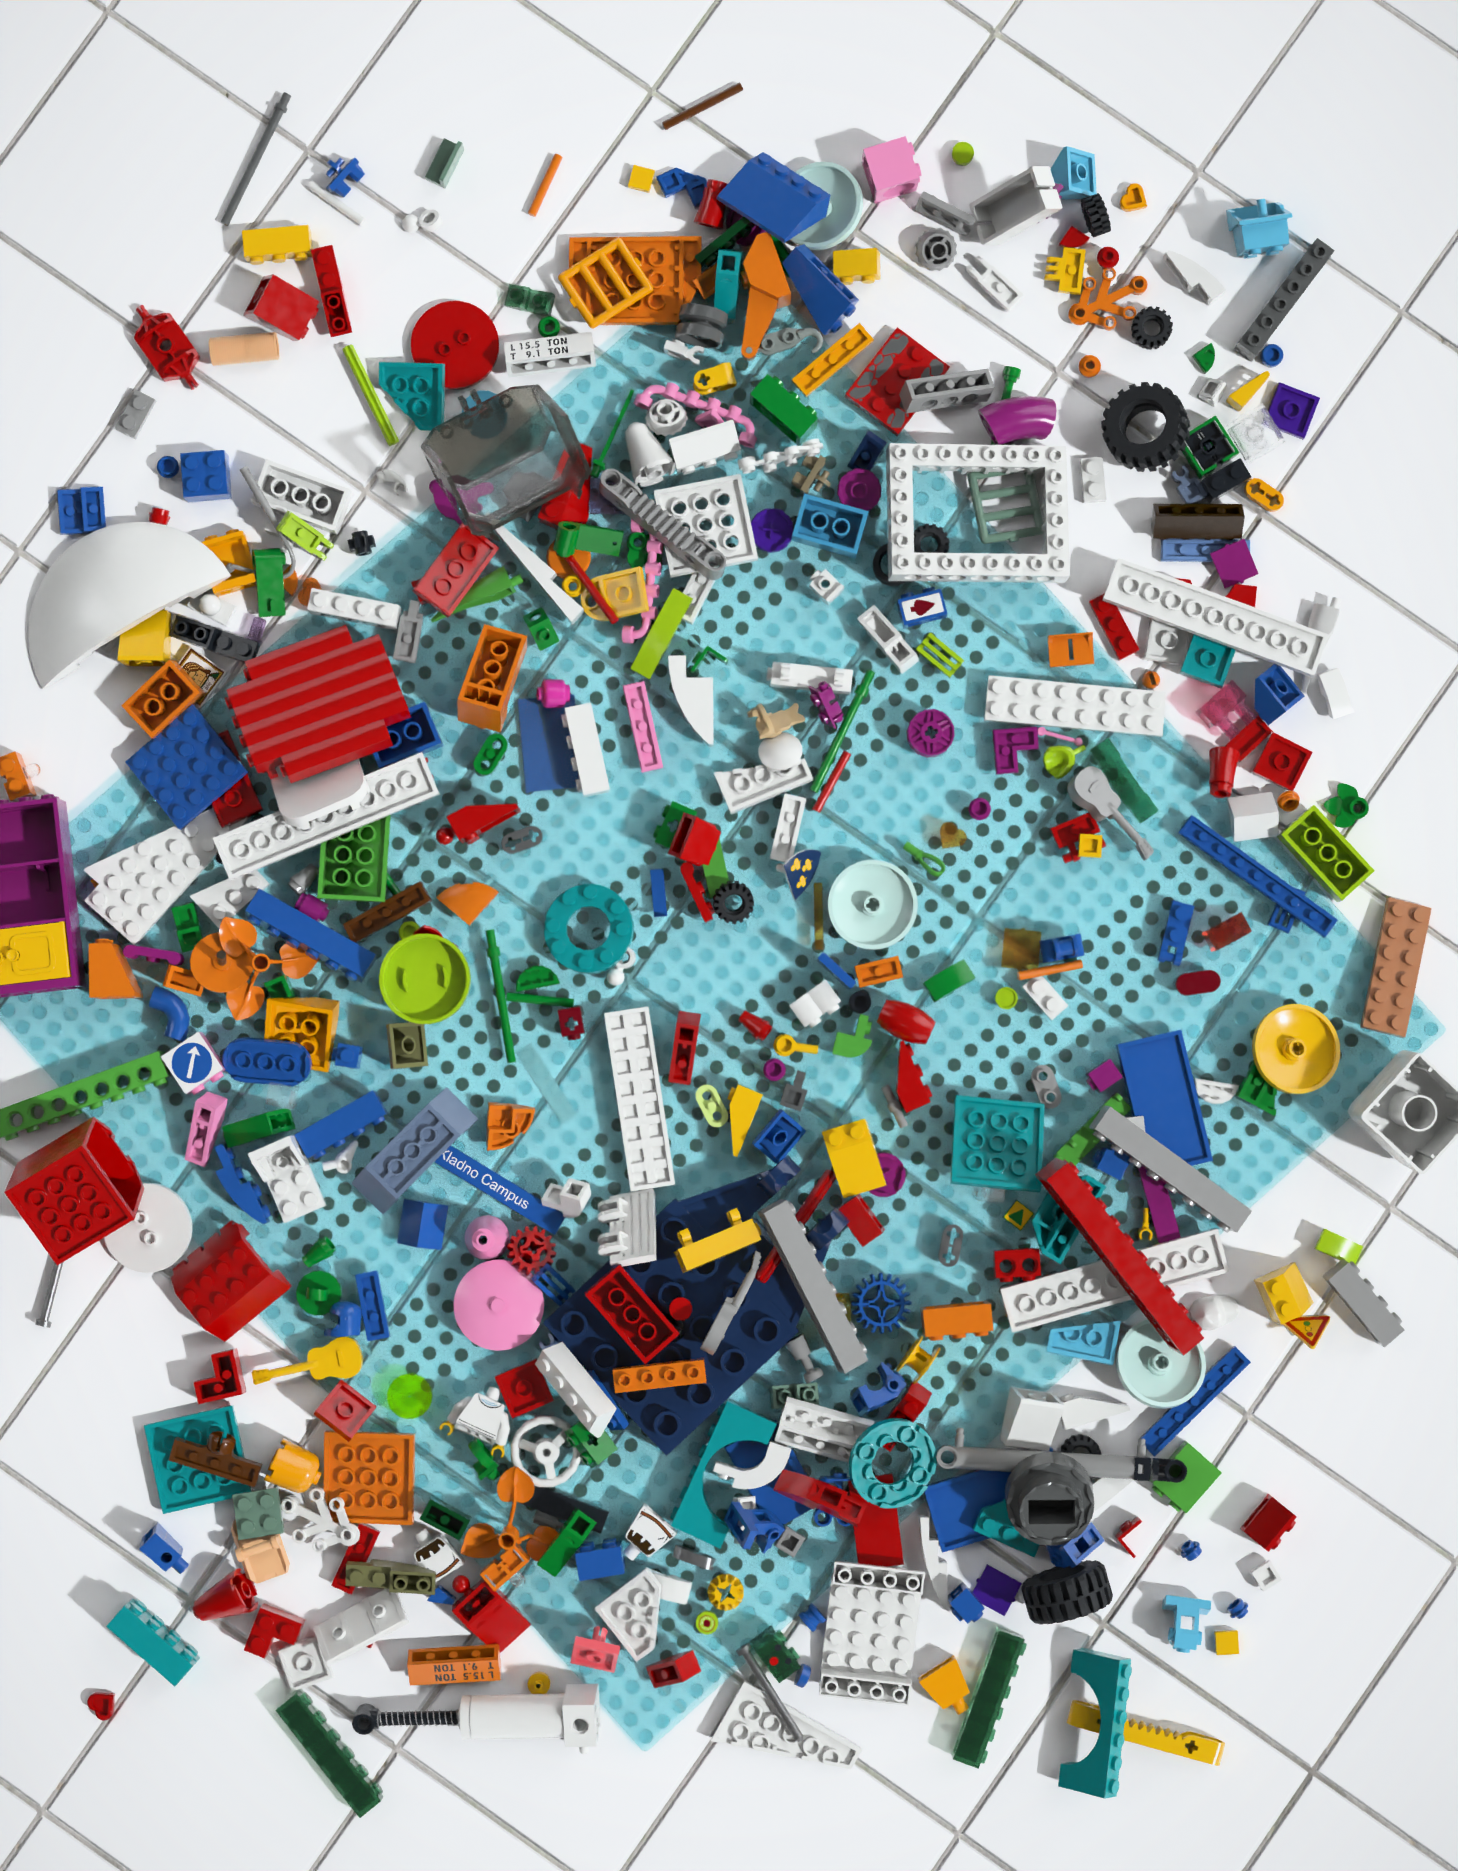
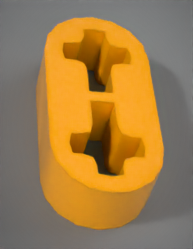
[1244,478,1284,512]

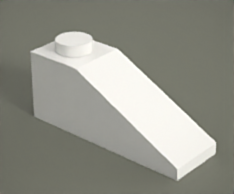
[1060,1393,1131,1430]

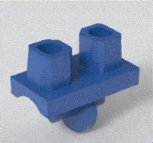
[326,157,365,198]

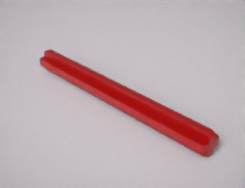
[755,1170,836,1283]

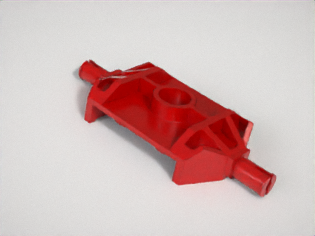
[134,305,200,390]

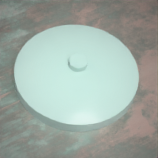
[790,162,863,250]
[828,860,918,950]
[1116,1319,1206,1409]

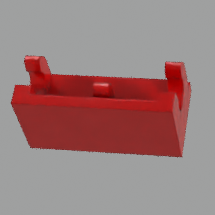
[838,1194,885,1247]

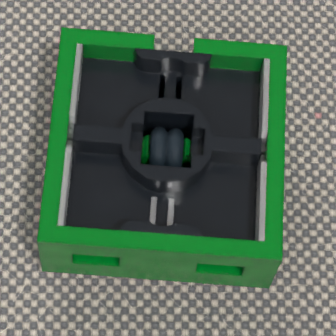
[1182,415,1240,479]

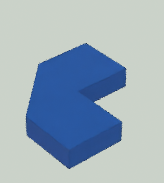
[656,167,707,209]

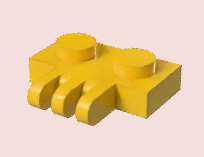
[1044,247,1086,295]

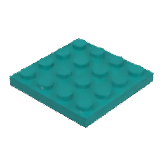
[950,1095,1045,1193]
[144,1405,252,1514]

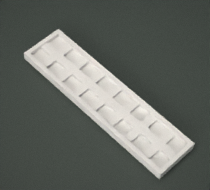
[984,675,1166,737]
[604,1007,675,1191]

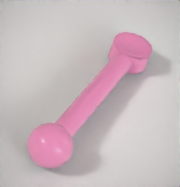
[1037,727,1083,746]

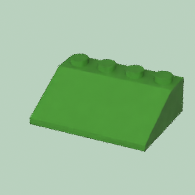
[317,815,391,902]

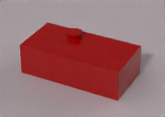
[584,1264,680,1364]

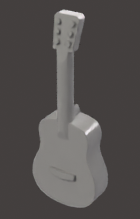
[1067,766,1154,861]
[700,1251,761,1356]

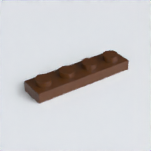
[343,881,432,943]

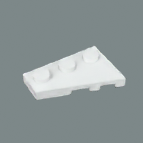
[190,870,270,928]

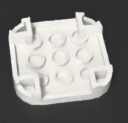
[271,759,370,830]

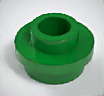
[538,316,560,338]

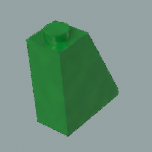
[222,1107,296,1148]

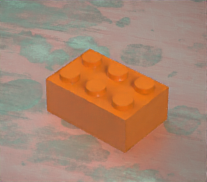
[121,660,206,739]
[920,1301,994,1341]

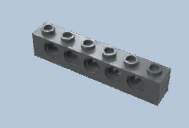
[1234,238,1335,362]

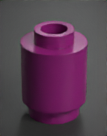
[294,893,330,922]

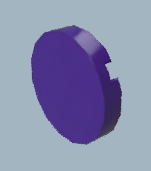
[751,508,794,553]

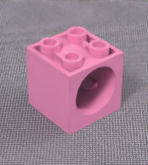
[861,136,922,204]

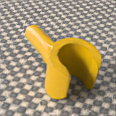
[1138,1208,1153,1240]

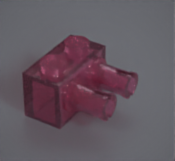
[1195,680,1257,741]

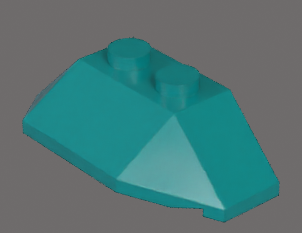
[1031,1175,1107,1265]

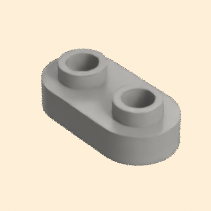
[1031,1065,1062,1109]

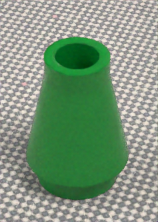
[302,1236,336,1268]

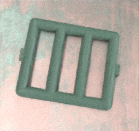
[967,472,1044,544]

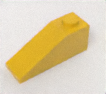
[727,1084,763,1157]

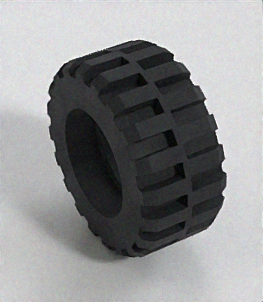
[1101,382,1190,472]
[1021,1560,1113,1625]

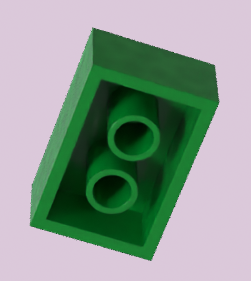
[750,374,818,446]

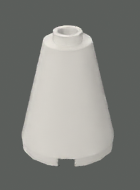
[625,422,676,487]

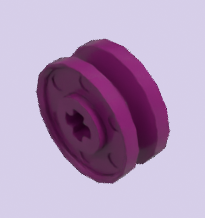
[906,709,955,758]

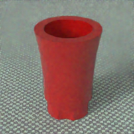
[693,179,727,230]
[1209,746,1240,798]

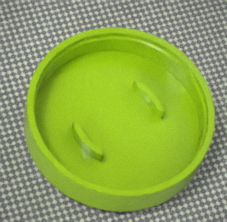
[379,934,471,1024]

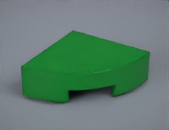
[1192,343,1215,374]

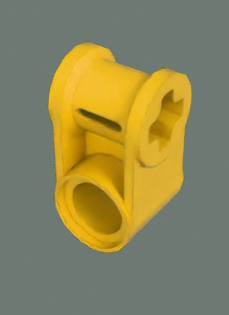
[693,362,737,395]

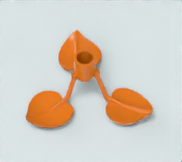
[219,917,320,1020]
[460,1466,558,1561]

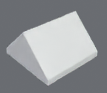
[1227,792,1279,842]

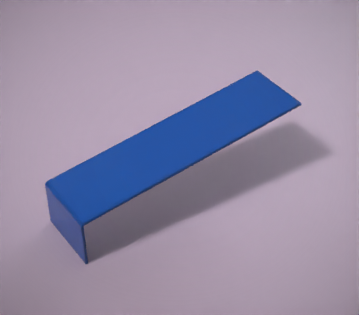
[650,869,667,917]

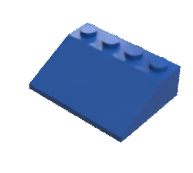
[717,152,831,243]

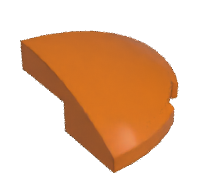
[436,882,499,926]
[486,1102,535,1151]

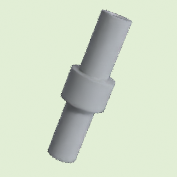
[881,1084,908,1129]

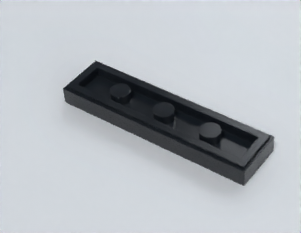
[518,1486,609,1534]

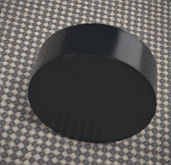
[849,991,871,1014]

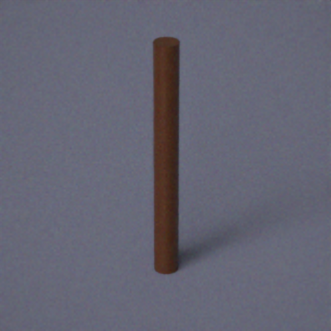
[662,82,743,131]

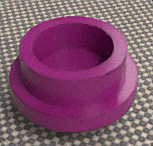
[968,798,991,820]
[763,1059,786,1081]

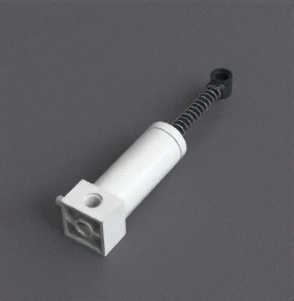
[352,1684,601,1754]

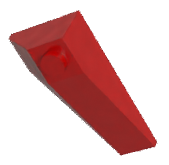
[538,440,592,529]

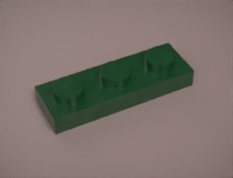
[695,217,755,268]

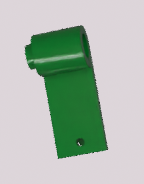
[553,521,624,557]
[252,548,286,617]

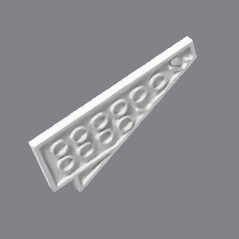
[84,808,251,946]

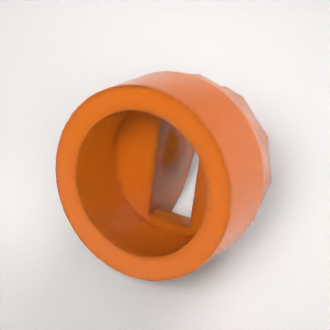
[1142,671,1160,689]

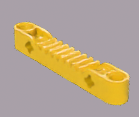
[1066,1700,1225,1766]

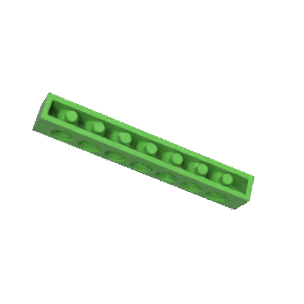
[0,1051,172,1141]

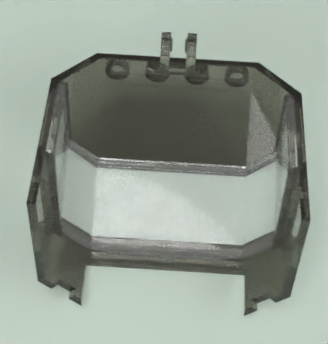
[420,384,591,542]

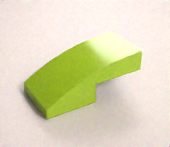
[1314,1228,1363,1264]

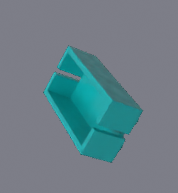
[106,1599,200,1687]

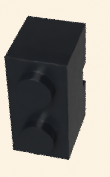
[1200,458,1252,504]

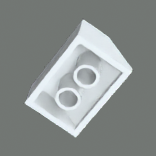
[669,420,741,475]

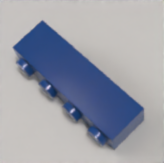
[294,1090,388,1160]

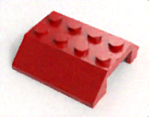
[170,1220,292,1342]

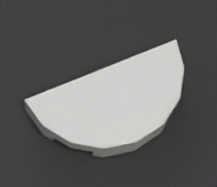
[1194,1078,1239,1104]

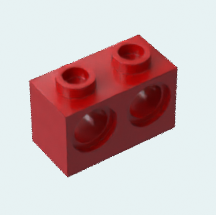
[992,1248,1041,1282]

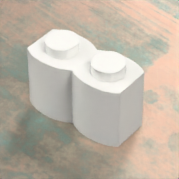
[789,979,841,1028]

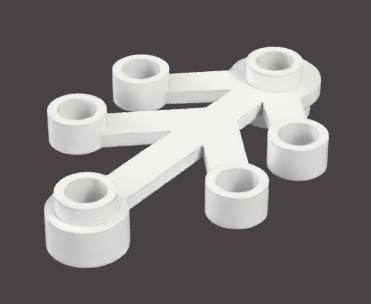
[737,439,824,474]
[281,1487,360,1553]

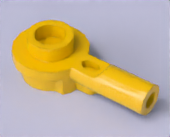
[773,1034,818,1056]

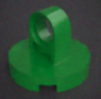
[296,1270,342,1316]

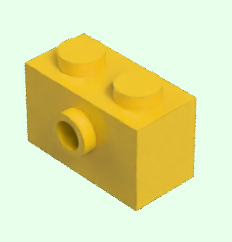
[833,248,881,285]

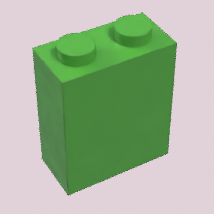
[1150,1440,1222,1514]

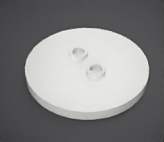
[104,1183,192,1273]

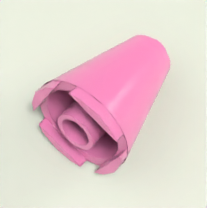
[465,1215,510,1260]

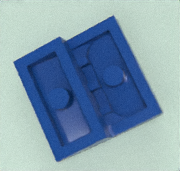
[57,487,106,535]

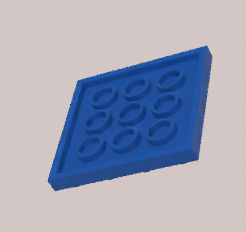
[125,704,248,830]

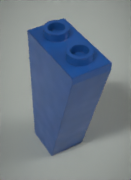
[782,244,859,335]

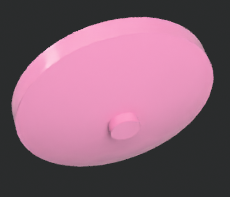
[453,1259,544,1351]

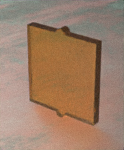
[1001,928,1041,971]

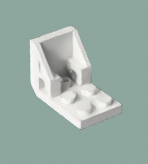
[248,1135,327,1223]

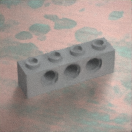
[899,368,995,413]

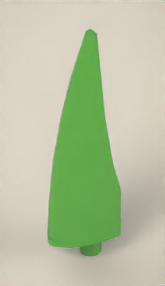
[431,566,523,623]

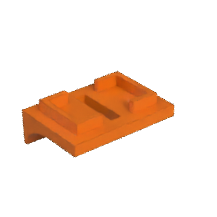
[1047,632,1094,668]

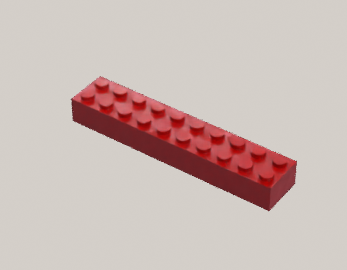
[1035,1158,1204,1356]

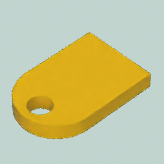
[581,566,649,621]

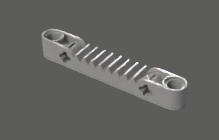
[599,468,726,580]

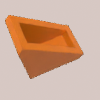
[163,964,204,997]

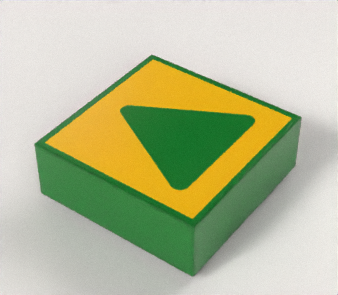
[1003,1199,1034,1231]

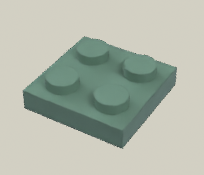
[232,1487,285,1540]

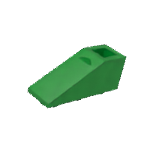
[537,1508,597,1577]

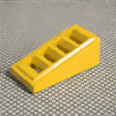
[1226,371,1270,412]

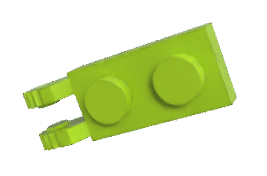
[276,510,334,561]

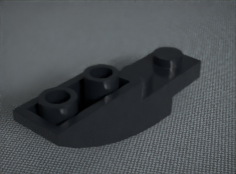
[169,615,261,662]

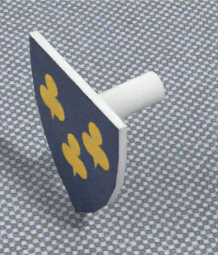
[776,849,821,900]

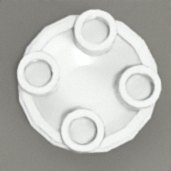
[758,732,802,772]

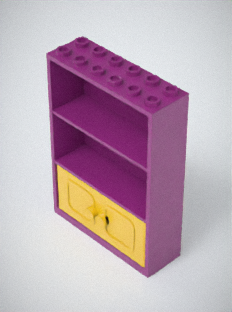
[0,794,86,998]

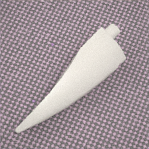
[1302,597,1341,693]

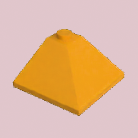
[264,997,340,1072]

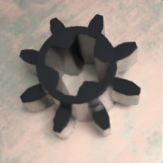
[347,530,376,556]

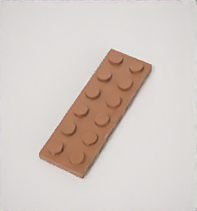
[1360,897,1432,1038]

